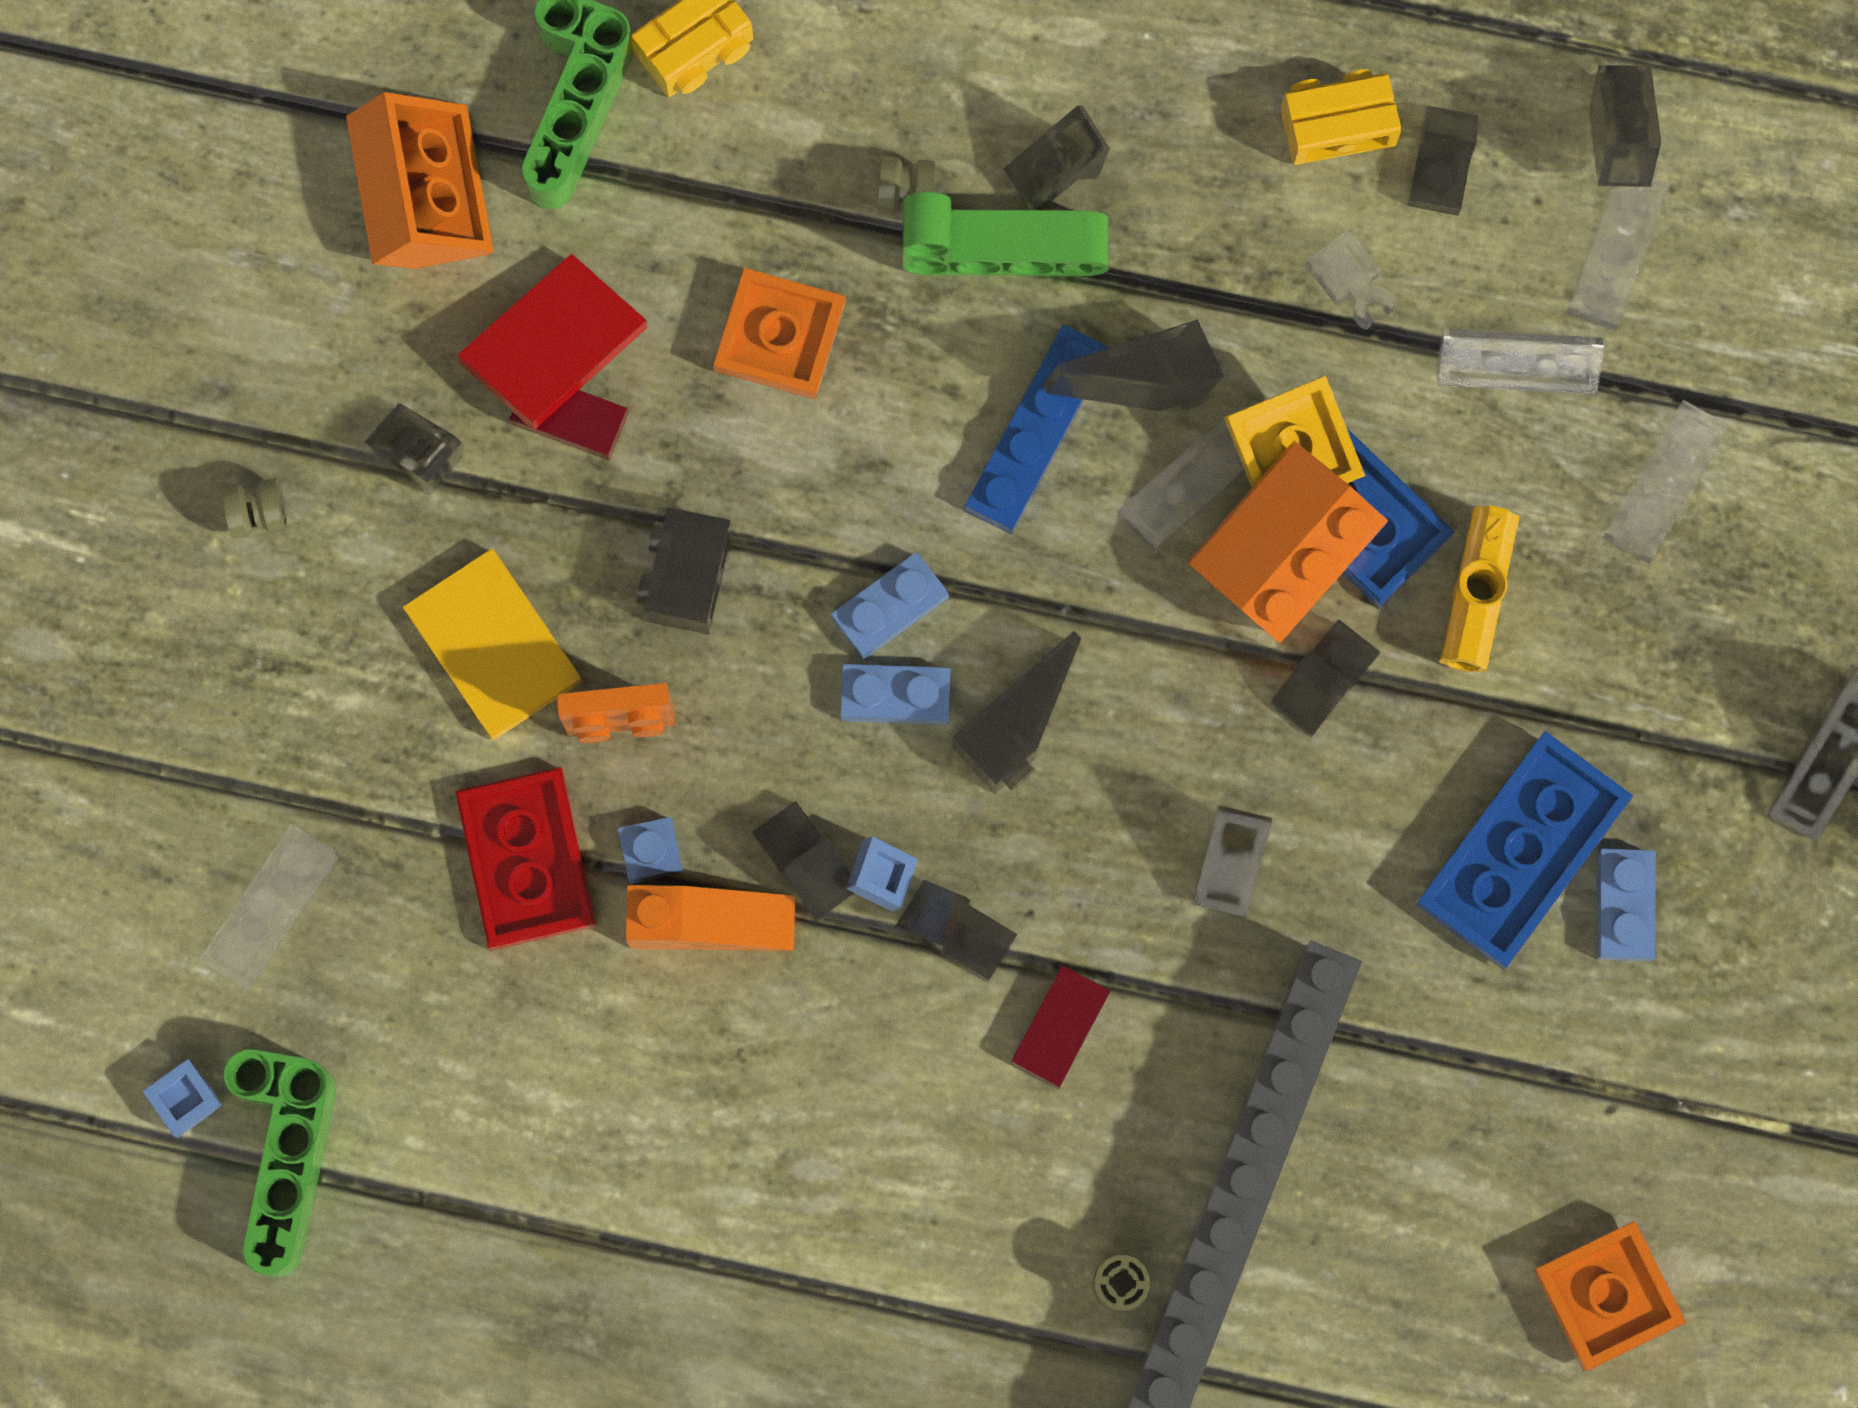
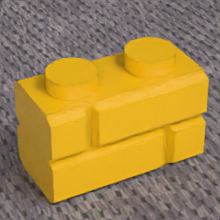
[630,0,754,98]
[1280,69,1401,165]

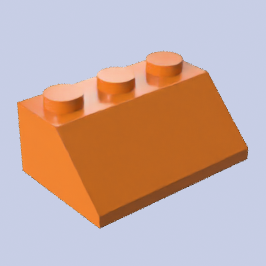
[346,92,494,269]
[1186,441,1388,644]

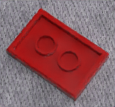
[457,253,647,431]
[455,767,597,951]

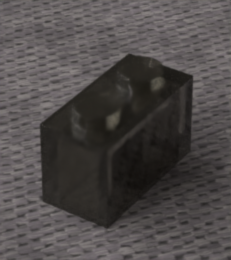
[1589,65,1662,187]
[637,507,733,635]

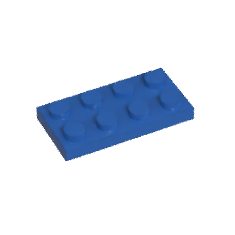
[1415,731,1634,970]

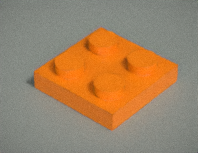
[713,268,846,400]
[557,683,676,743]
[1533,1221,1687,1372]

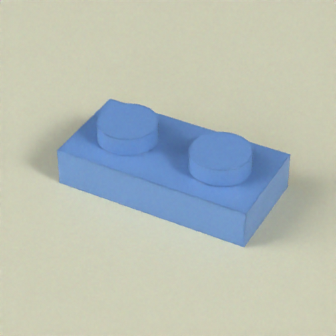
[831,552,949,660]
[841,664,951,725]
[1597,849,1656,962]

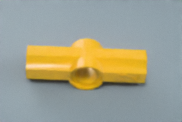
[1439,505,1520,673]

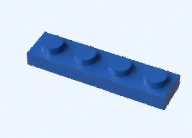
[965,324,1110,535]

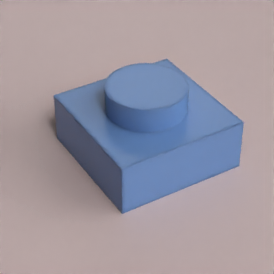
[618,817,683,884]
[846,836,918,911]
[142,1059,223,1138]

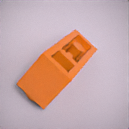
[626,885,795,951]

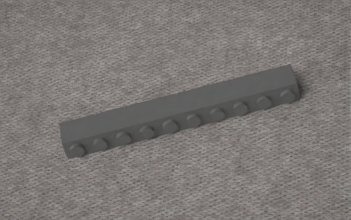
[1125,940,1362,1408]

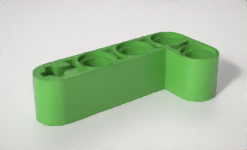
[522,0,633,209]
[903,192,1109,276]
[224,1049,336,1278]

